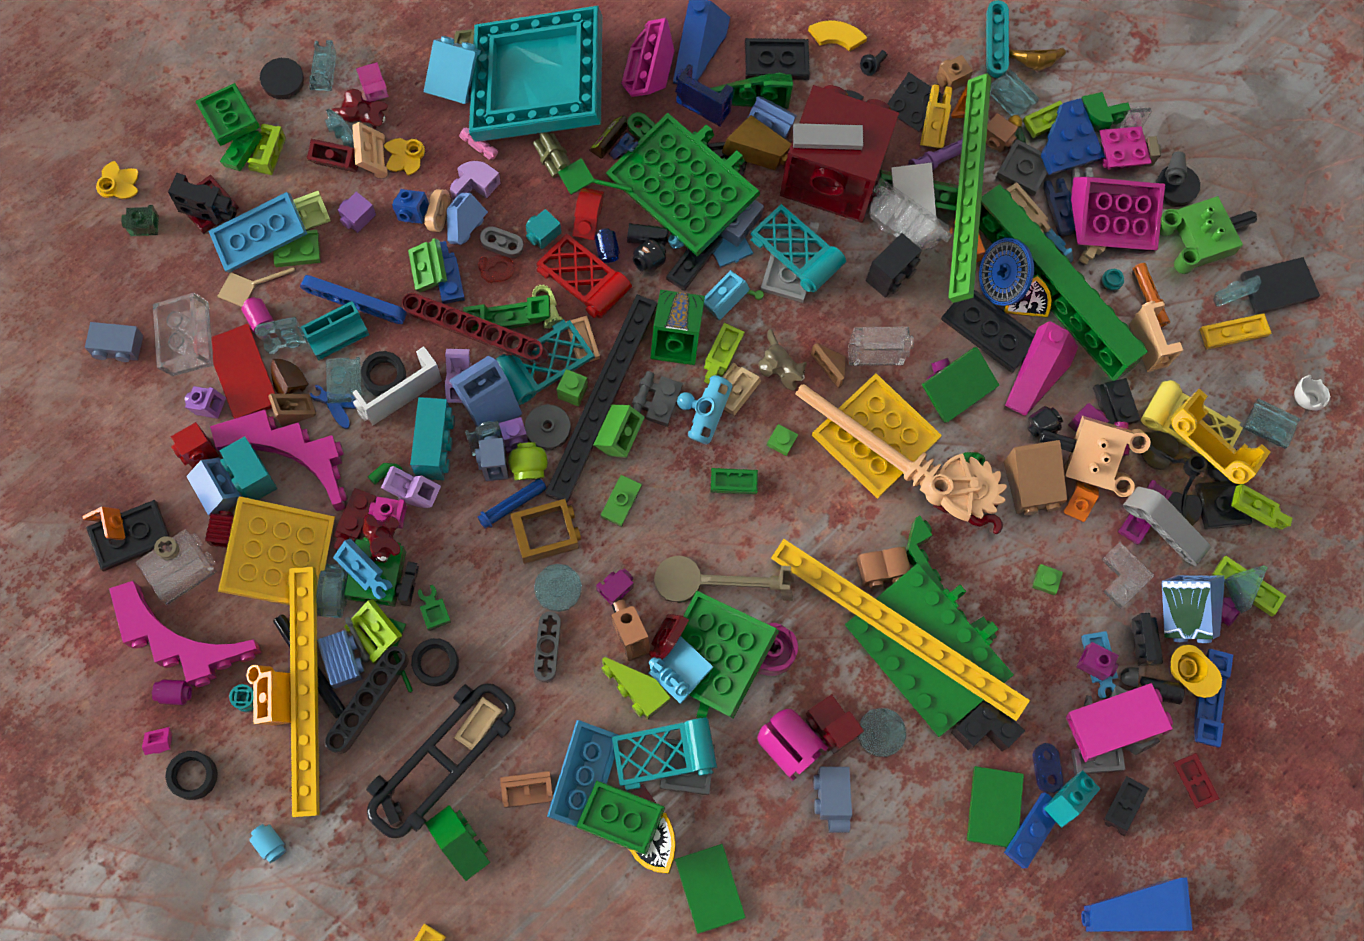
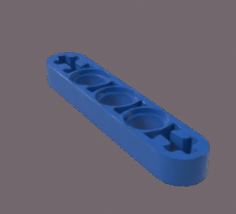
[300,275,407,324]

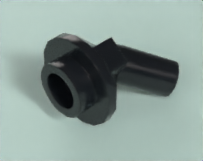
[860,50,888,76]

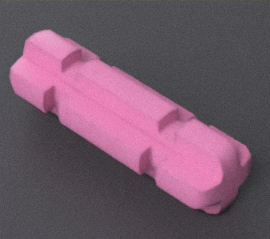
[459,128,498,160]

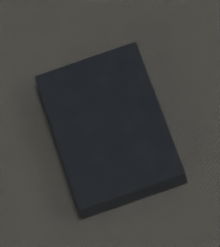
[745,38,810,80]
[1240,257,1320,315]
[86,500,172,571]

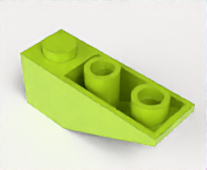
[601,657,671,720]

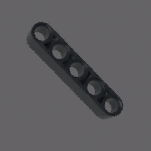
[325,646,409,754]

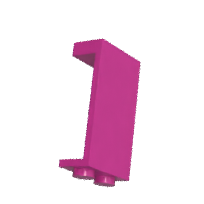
[1066,683,1173,763]

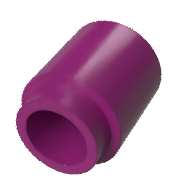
[152,679,192,705]

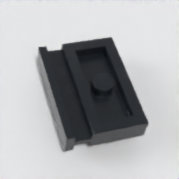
[1093,378,1141,425]

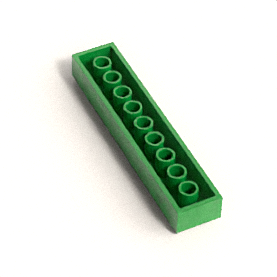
[979,184,1148,381]

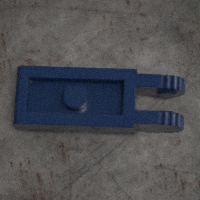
[1043,178,1076,237]

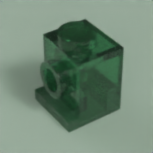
[121,205,159,236]

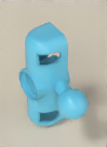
[677,375,732,444]

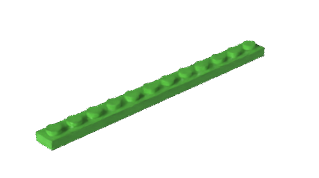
[948,73,991,303]

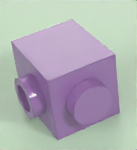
[338,191,376,233]

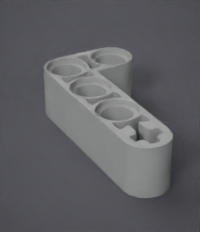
[1123,487,1211,566]

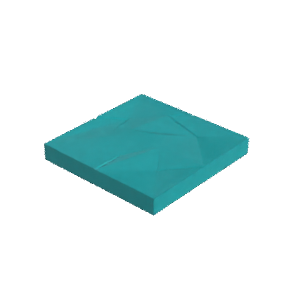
[469,6,603,142]

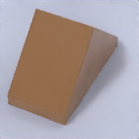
[269,394,316,427]

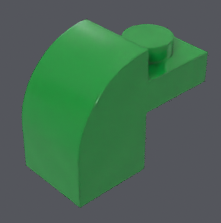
[1081,92,1131,132]

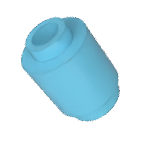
[249,824,286,863]

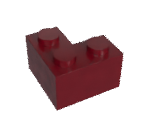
[806,694,864,754]

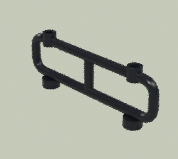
[366,683,516,839]

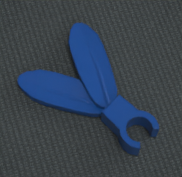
[310,385,357,429]

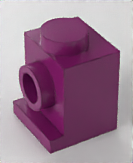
[596,569,634,606]

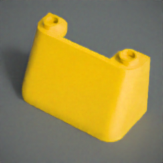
[1171,389,1270,484]

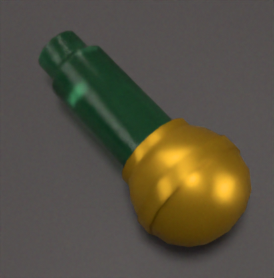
[1008,115,1026,143]

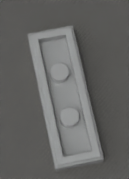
[793,123,863,150]

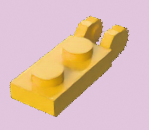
[920,84,952,149]

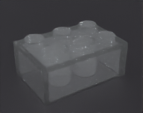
[153,293,214,376]

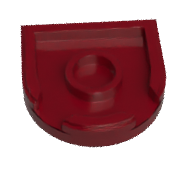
[649,614,689,660]

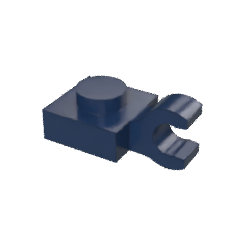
[608,133,639,160]

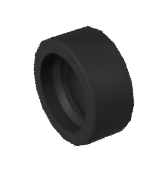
[361,351,406,396]
[411,638,459,686]
[165,751,218,800]

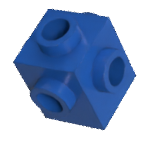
[392,189,429,224]

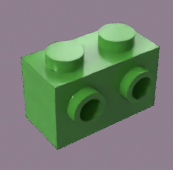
[593,405,645,457]

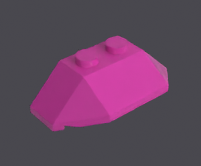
[621,18,674,97]

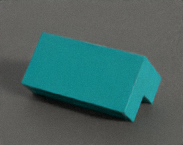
[300,301,369,361]

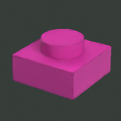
[142,727,172,755]

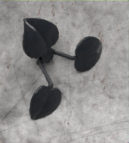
[1139,432,1237,526]

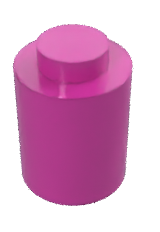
[241,297,275,334]

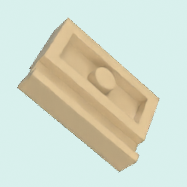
[718,363,761,416]

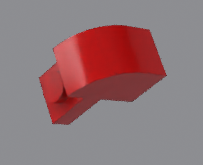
[572,188,604,240]

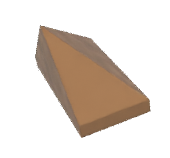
[811,343,846,388]

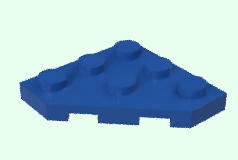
[1041,98,1105,175]

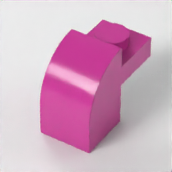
[356,62,389,102]

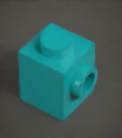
[526,209,561,249]

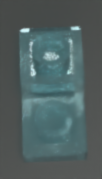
[325,109,354,148]

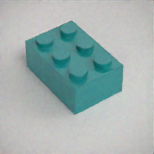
[410,397,455,481]

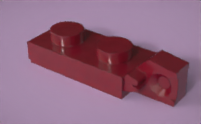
[333,488,377,551]

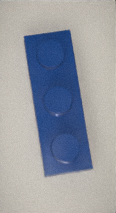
[1004,793,1056,868]

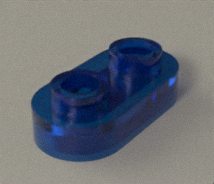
[1033,743,1063,793]

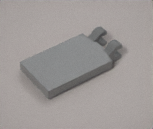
[760,221,820,303]

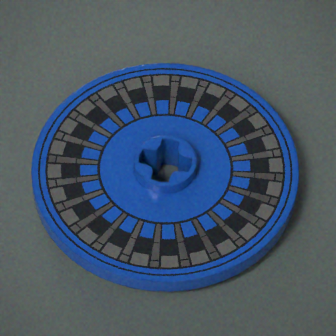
[979,238,1034,306]

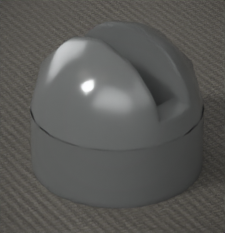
[1121,667,1139,687]

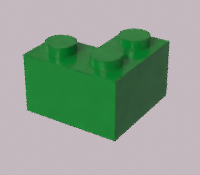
[425,805,490,882]

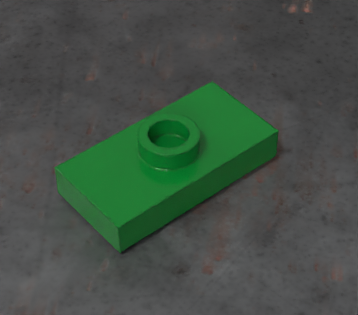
[710,468,758,494]

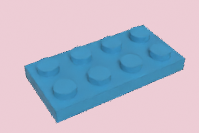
[208,192,307,273]

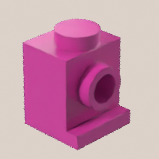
[369,497,407,529]

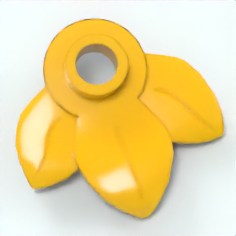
[384,138,425,175]
[96,161,138,199]

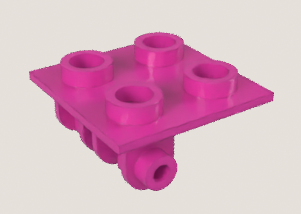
[1099,126,1151,170]

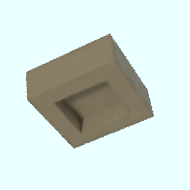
[1145,136,1161,166]

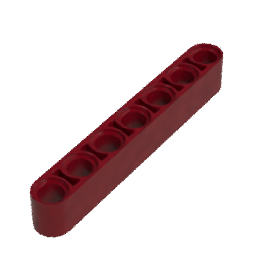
[402,293,549,365]

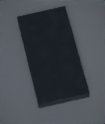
[941,289,1035,373]

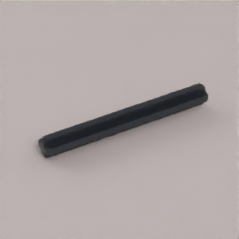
[273,614,345,718]

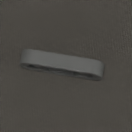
[534,611,561,683]

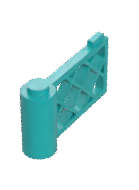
[750,204,846,292]
[496,319,595,405]
[612,718,717,791]

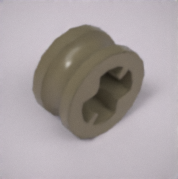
[154,536,180,560]

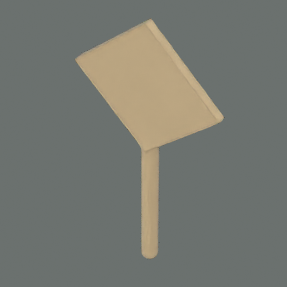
[217,267,295,307]

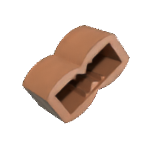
[857,547,910,589]

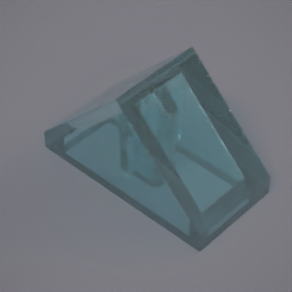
[1225,565,1268,614]

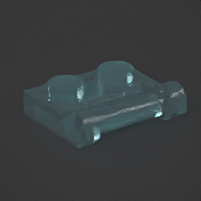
[255,317,306,354]

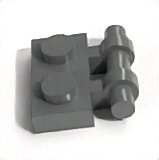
[632,371,683,427]

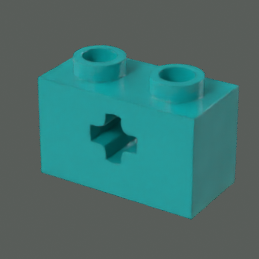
[1044,770,1101,828]

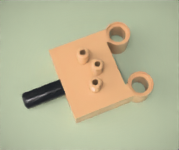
[1040,416,1151,497]

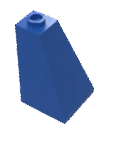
[1081,877,1193,932]

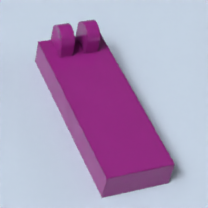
[1118,480,1173,545]

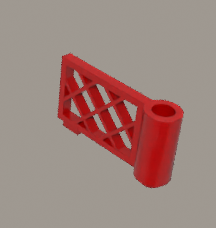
[536,234,632,318]

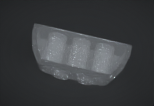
[869,177,953,252]

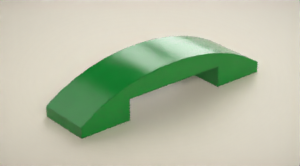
[463,295,550,331]

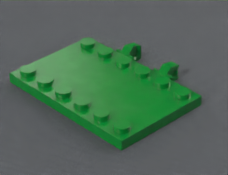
[606,113,760,256]
[845,563,1014,737]

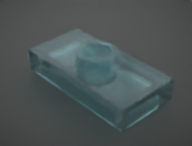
[1213,275,1262,306]

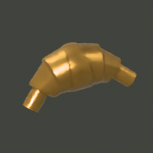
[1009,48,1066,71]

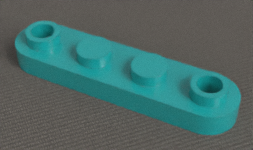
[986,0,1009,78]

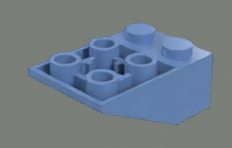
[449,356,522,438]

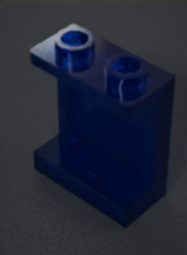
[675,64,734,127]

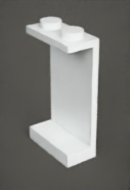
[352,346,442,426]

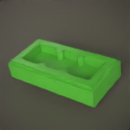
[601,475,642,527]

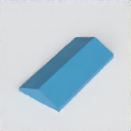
[547,720,619,827]

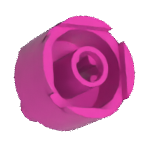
[758,623,798,676]

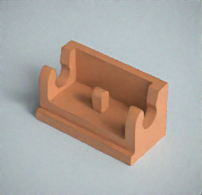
[500,771,553,808]

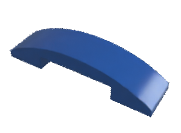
[1194,649,1233,748]

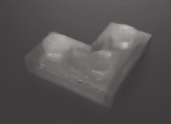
[1102,542,1155,609]

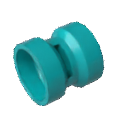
[229,684,254,712]

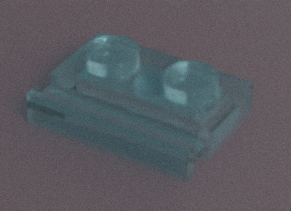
[990,69,1039,116]
[326,357,362,403]
[1243,398,1300,449]
[465,421,505,456]

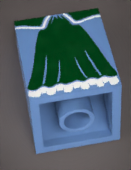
[1162,575,1225,643]

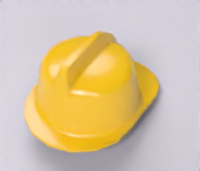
[1170,645,1222,698]

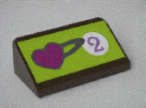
[589,115,627,159]

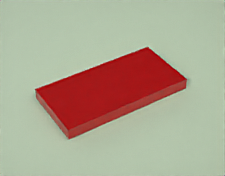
[204,323,276,419]

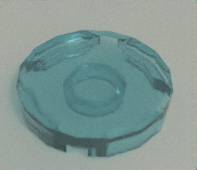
[534,564,582,612]
[858,708,906,757]

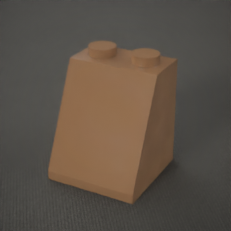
[1004,440,1067,515]

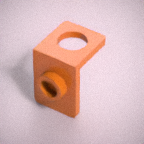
[1064,480,1099,522]
[82,507,125,540]

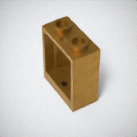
[510,499,581,564]

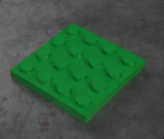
[680,591,779,719]

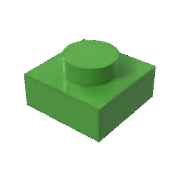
[766,424,798,456]
[1032,564,1063,595]

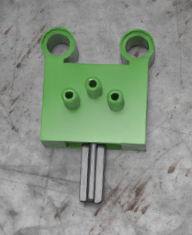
[1160,196,1257,274]

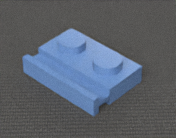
[748,96,797,139]

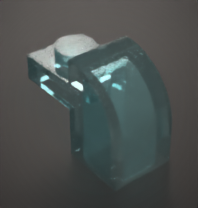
[316,564,349,618]

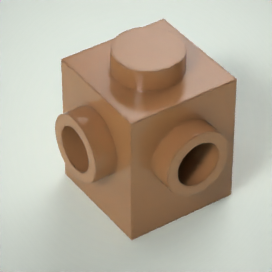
[936,55,973,91]

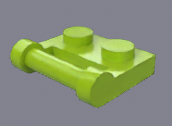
[344,599,402,664]

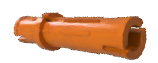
[1132,263,1170,327]

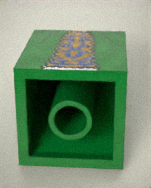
[650,289,705,365]

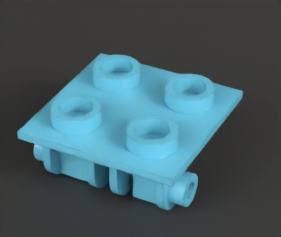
[648,636,713,704]

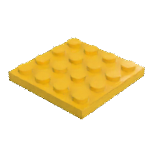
[812,373,942,499]
[218,496,335,607]

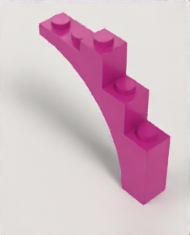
[210,410,348,511]
[109,581,262,687]

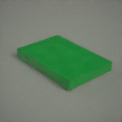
[195,83,261,146]
[921,347,1000,423]
[967,766,1024,848]
[576,780,666,856]
[675,844,746,934]

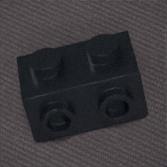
[1131,613,1163,666]

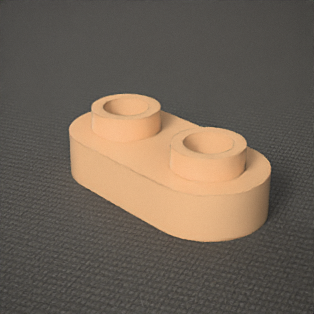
[424,189,450,232]

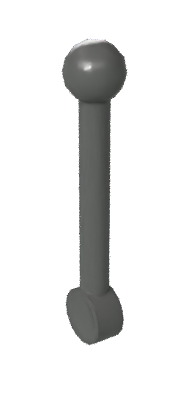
[345,617,370,663]

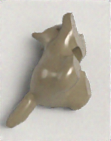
[758,329,807,391]

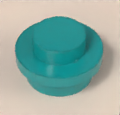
[1101,269,1124,291]

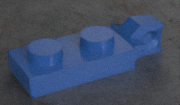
[439,241,465,304]

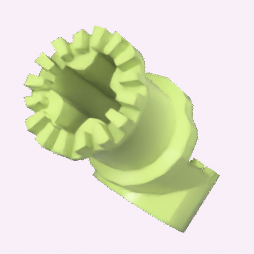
[532,285,563,329]

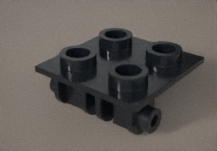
[887,72,943,132]

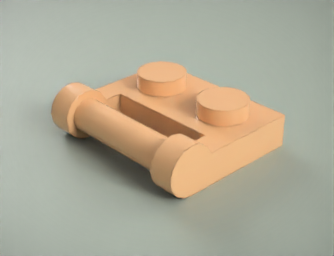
[353,122,388,178]

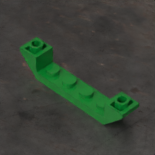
[906,516,997,641]

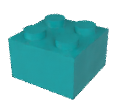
[219,436,278,500]

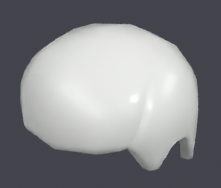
[1294,375,1331,411]

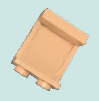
[1129,301,1183,372]

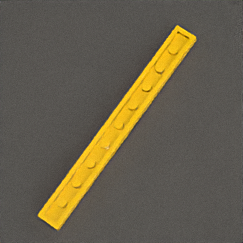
[289,567,320,817]

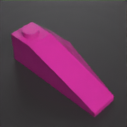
[1005,321,1078,416]

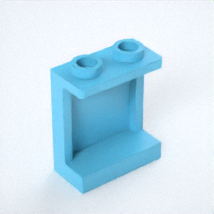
[423,36,481,104]

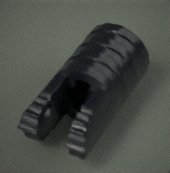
[627,223,668,246]
[1138,676,1185,705]

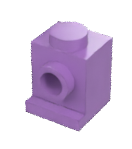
[185,386,226,419]
[499,417,528,453]

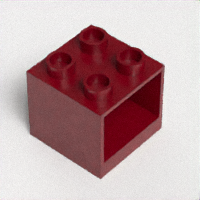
[779,85,899,223]

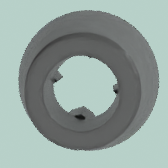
[1165,151,1188,185]

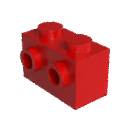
[170,422,219,468]

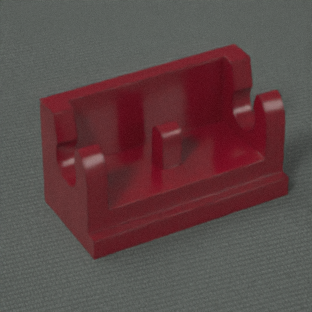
[1173,753,1219,809]

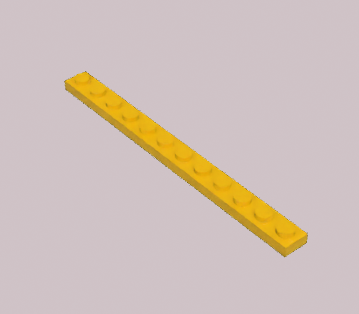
[771,539,1030,721]

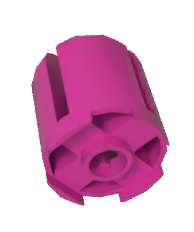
[757,709,828,781]

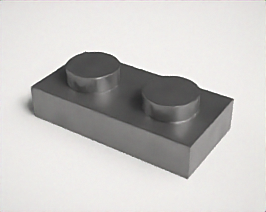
[1071,748,1126,775]

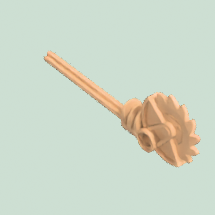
[795,384,1007,521]

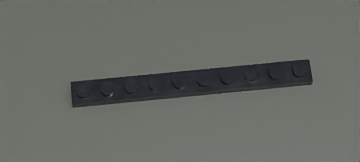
[545,294,658,504]

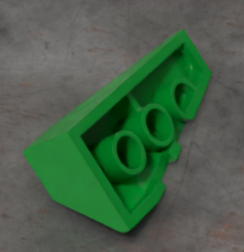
[703,73,793,109]

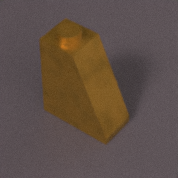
[722,115,791,170]

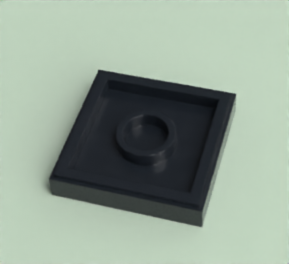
[1195,480,1253,530]

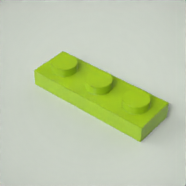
[1212,556,1286,617]

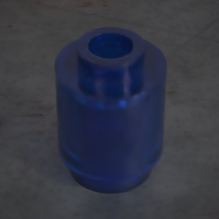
[594,228,620,263]

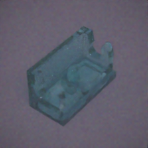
[309,40,336,91]

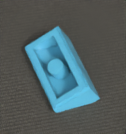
[704,270,750,320]

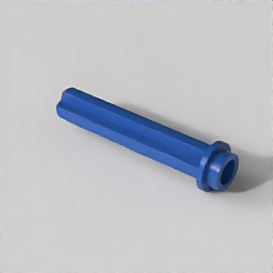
[478,478,546,529]

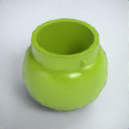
[508,442,548,480]

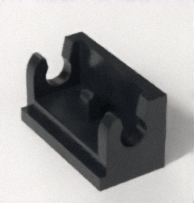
[1104,776,1149,836]

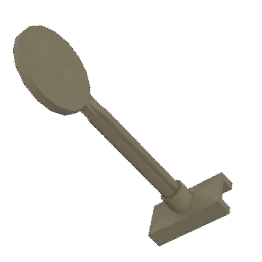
[654,555,794,603]

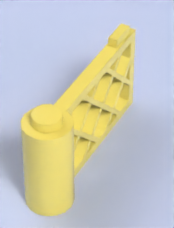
[1141,380,1243,454]

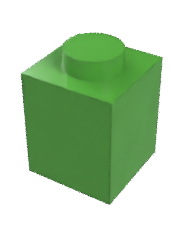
[557,369,588,407]

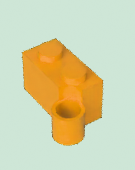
[246,665,291,726]

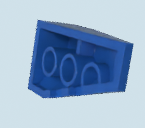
[673,0,730,87]

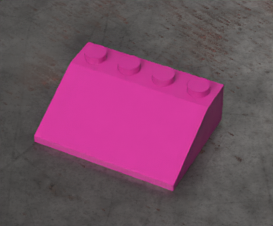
[1071,177,1165,250]

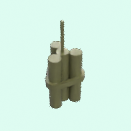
[533,132,571,178]

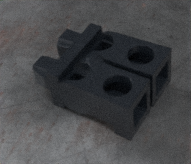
[168,173,237,225]

